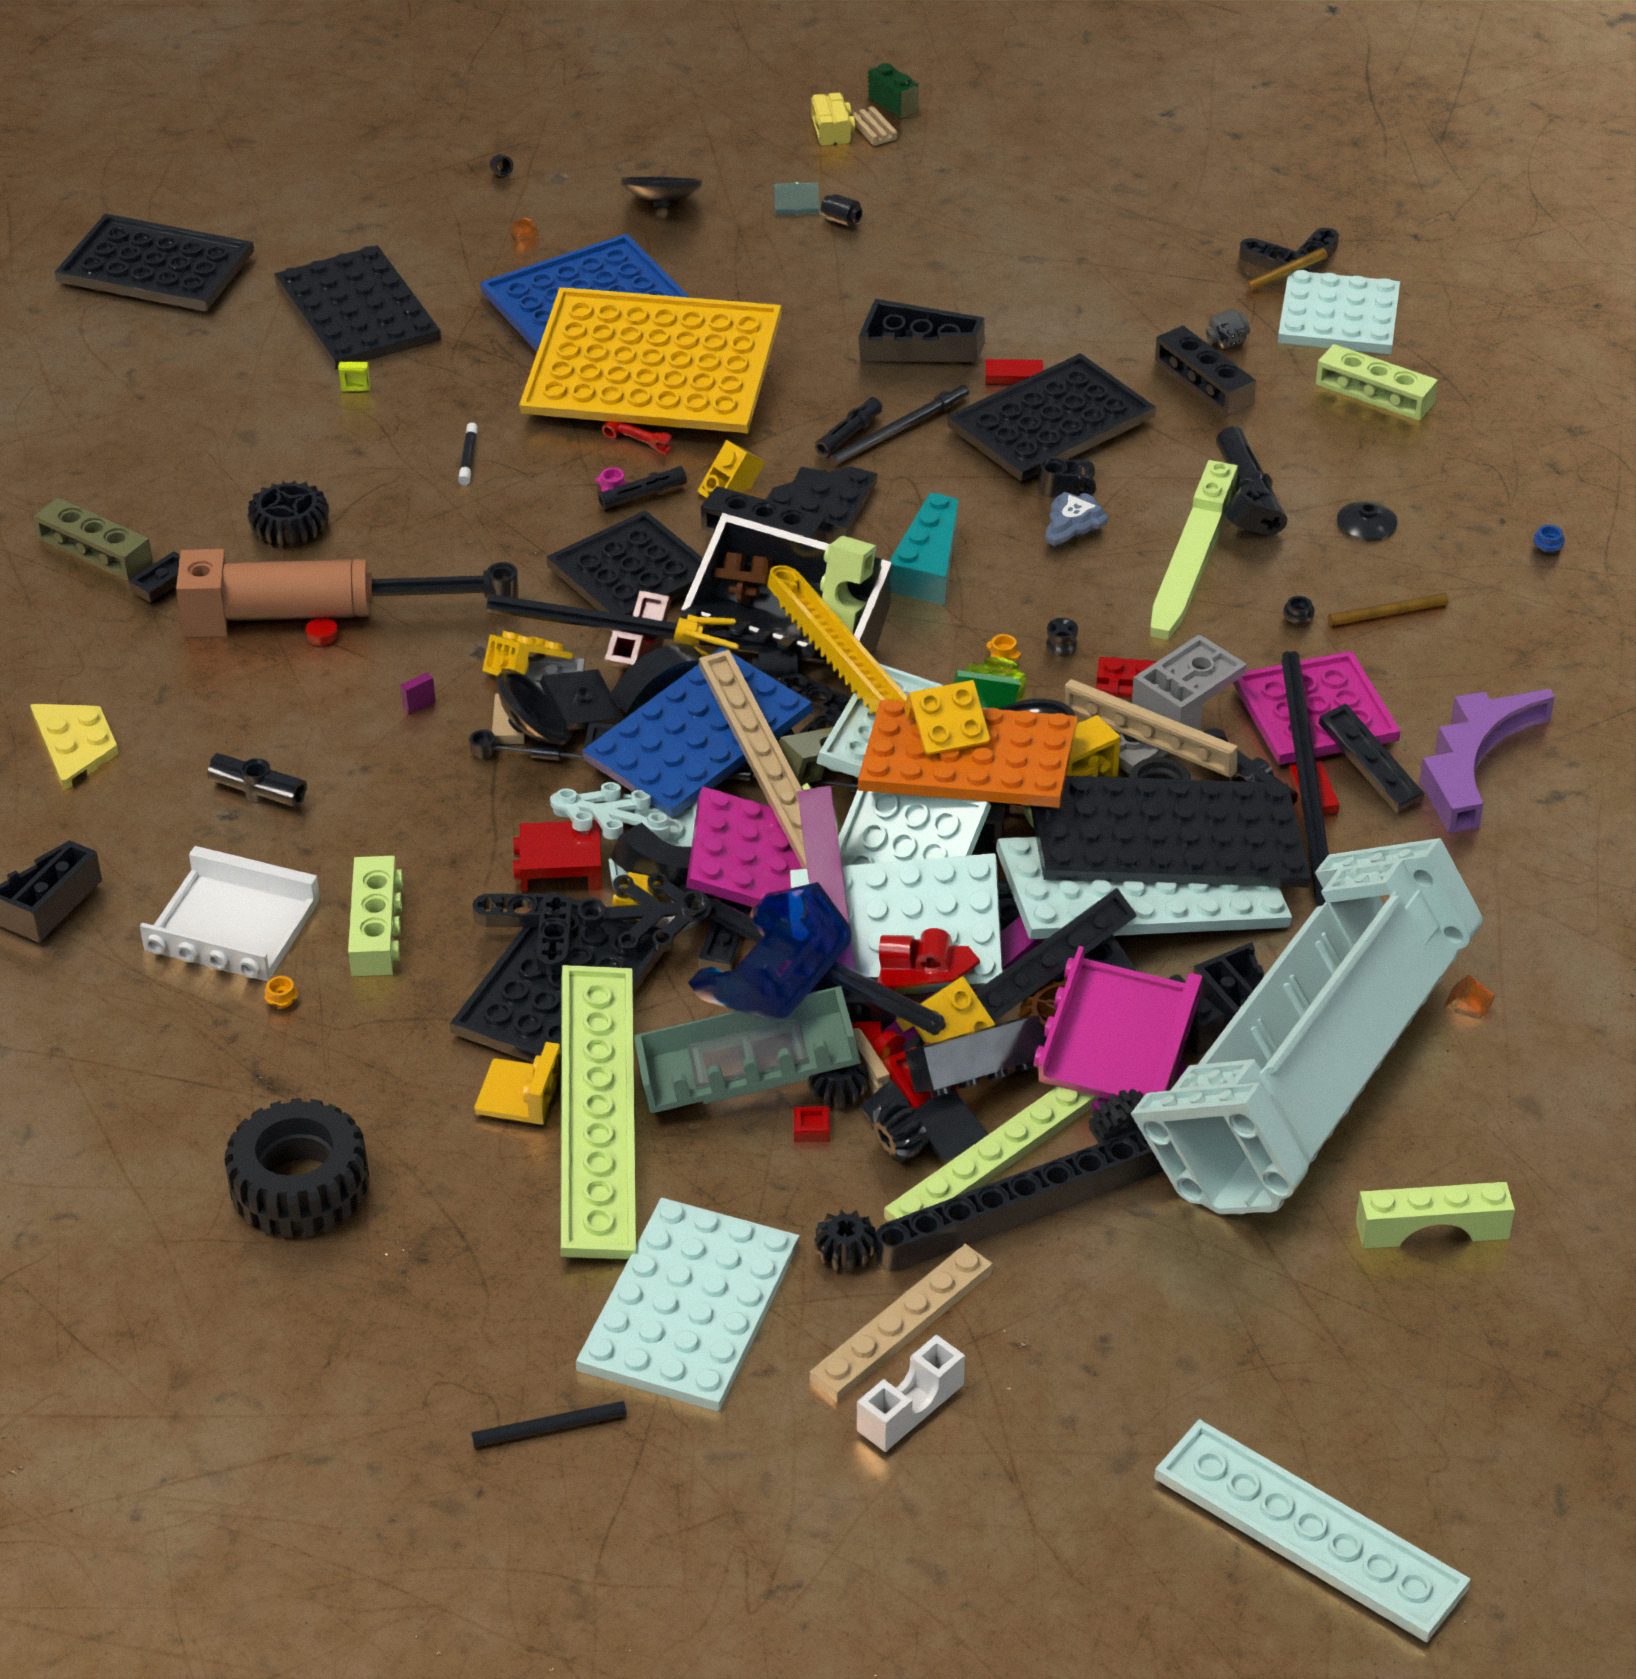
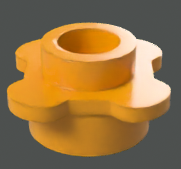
[986,634,1021,663]

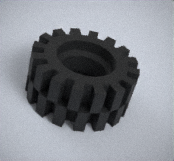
[1088,1089,1144,1143]

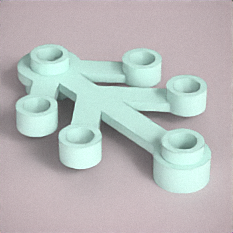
[550,782,671,841]

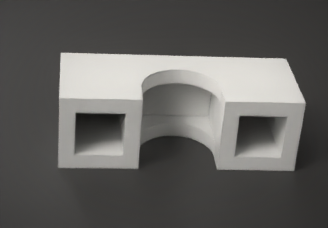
[857,1335,965,1452]

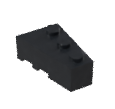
[0,840,102,943]
[1193,942,1264,1029]

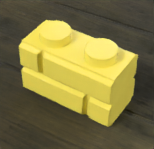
[811,93,855,146]

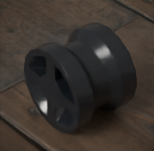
[1046,618,1078,657]

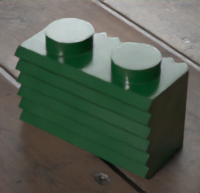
[867,63,919,119]

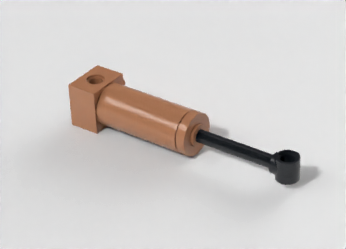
[176,549,519,638]

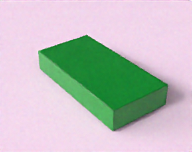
[953,670,1020,709]

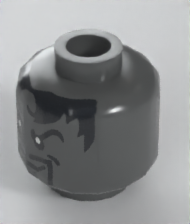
[1206,309,1250,350]

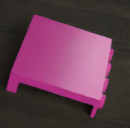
[1034,946,1202,1099]

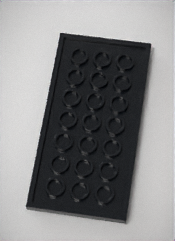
[1030,776,1311,888]

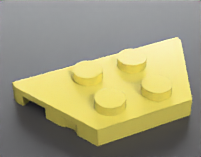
[30,704,119,790]

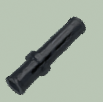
[814,397,883,457]
[597,465,687,511]

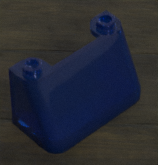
[688,882,852,1021]

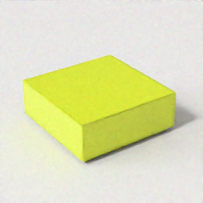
[338,362,371,392]

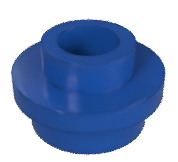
[1533,525,1565,552]

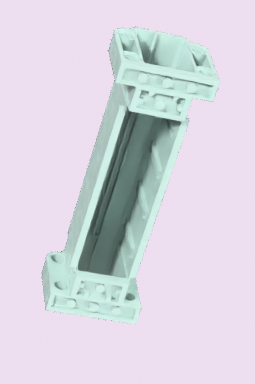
[1131,838,1483,1215]

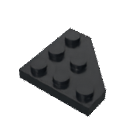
[766,466,878,537]

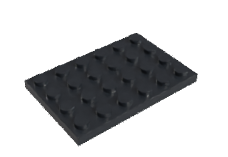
[54,213,254,311]
[274,245,441,369]
[947,353,1156,482]
[450,891,668,1063]

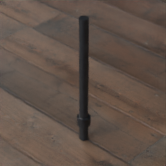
[830,385,969,466]

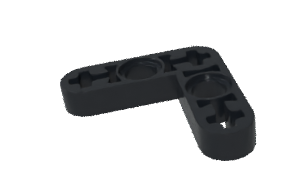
[1239,228,1339,273]
[779,673,851,734]
[472,894,572,976]

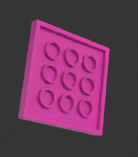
[1233,651,1401,765]
[686,786,802,919]

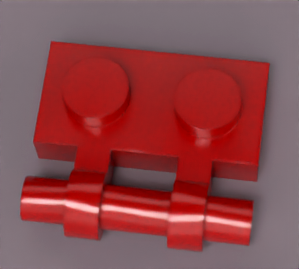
[1096,657,1157,699]

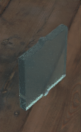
[774,182,820,215]

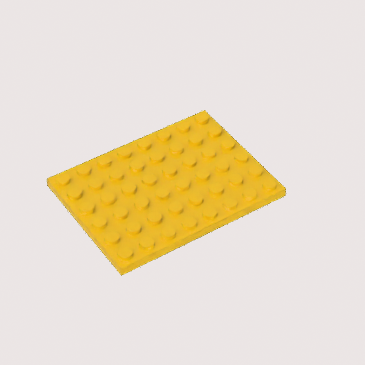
[519,287,782,433]

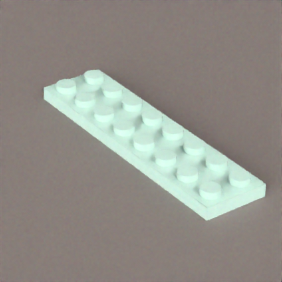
[1154,1419,1471,1643]

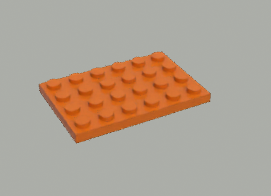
[858,700,1077,808]

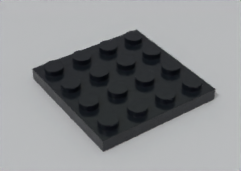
[546,510,703,616]

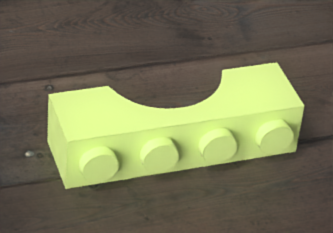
[1356,1182,1515,1249]

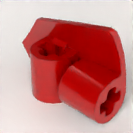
[876,928,980,989]

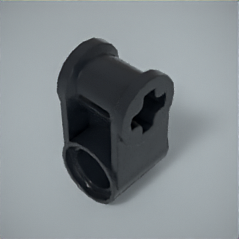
[1038,458,1096,498]

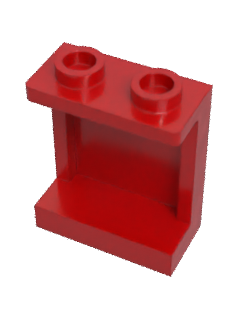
[513,820,602,892]

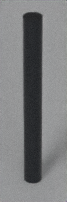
[471,1400,627,1448]

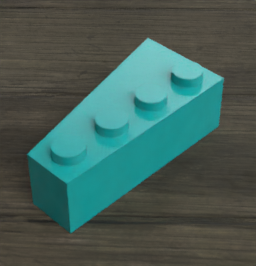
[889,492,959,606]

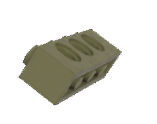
[33,497,153,581]

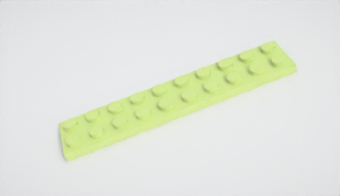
[560,965,636,1259]

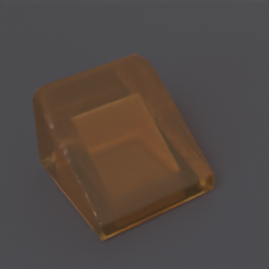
[1444,975,1495,1021]

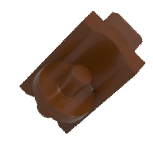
[714,552,773,605]

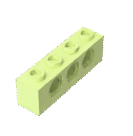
[1315,344,1438,421]
[348,856,403,977]

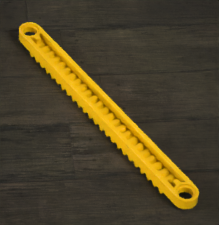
[767,565,907,714]

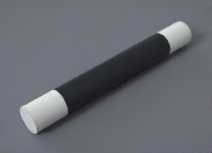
[458,423,478,485]

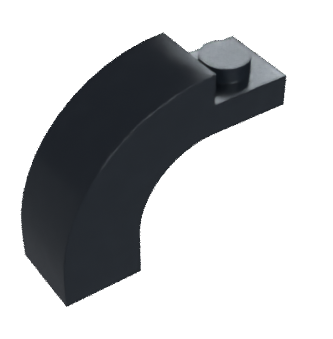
[609,644,703,714]
[610,822,691,888]

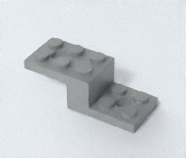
[1114,634,1247,773]

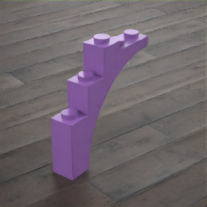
[1419,689,1555,833]

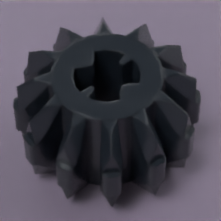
[808,1057,869,1109]
[870,1097,928,1161]
[814,1209,877,1273]

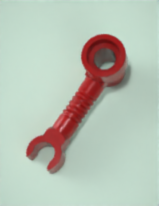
[602,421,673,455]

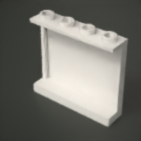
[140,846,321,981]

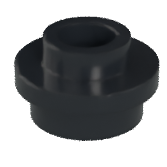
[1283,596,1315,624]

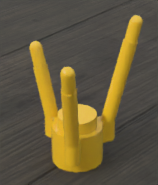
[673,614,739,657]

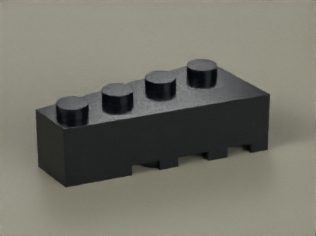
[858,299,985,362]

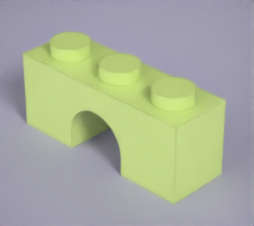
[820,536,876,635]

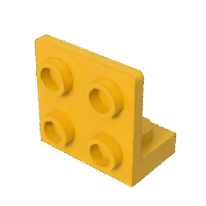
[482,631,573,676]
[904,680,990,755]
[896,976,995,1044]
[474,1042,561,1125]

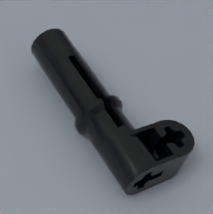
[1216,426,1288,535]

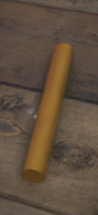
[1248,248,1328,291]

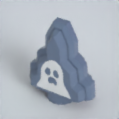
[1045,492,1109,547]

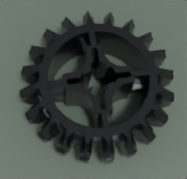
[247,480,329,547]

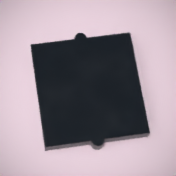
[915,1089,989,1164]

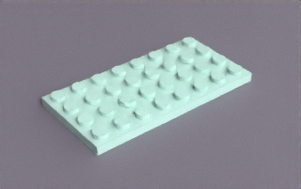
[996,837,1292,939]

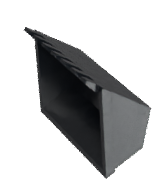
[681,513,892,662]

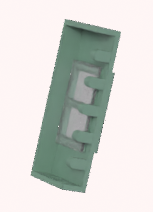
[634,986,860,1114]

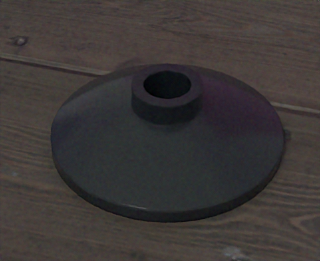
[1337,501,1398,541]

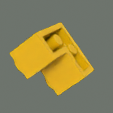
[1067,715,1121,777]

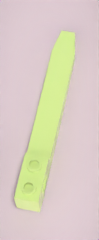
[1150,460,1238,640]

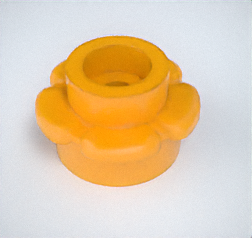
[264,976,299,1008]

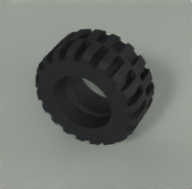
[224,1098,369,1238]

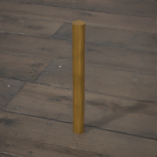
[1328,593,1448,626]

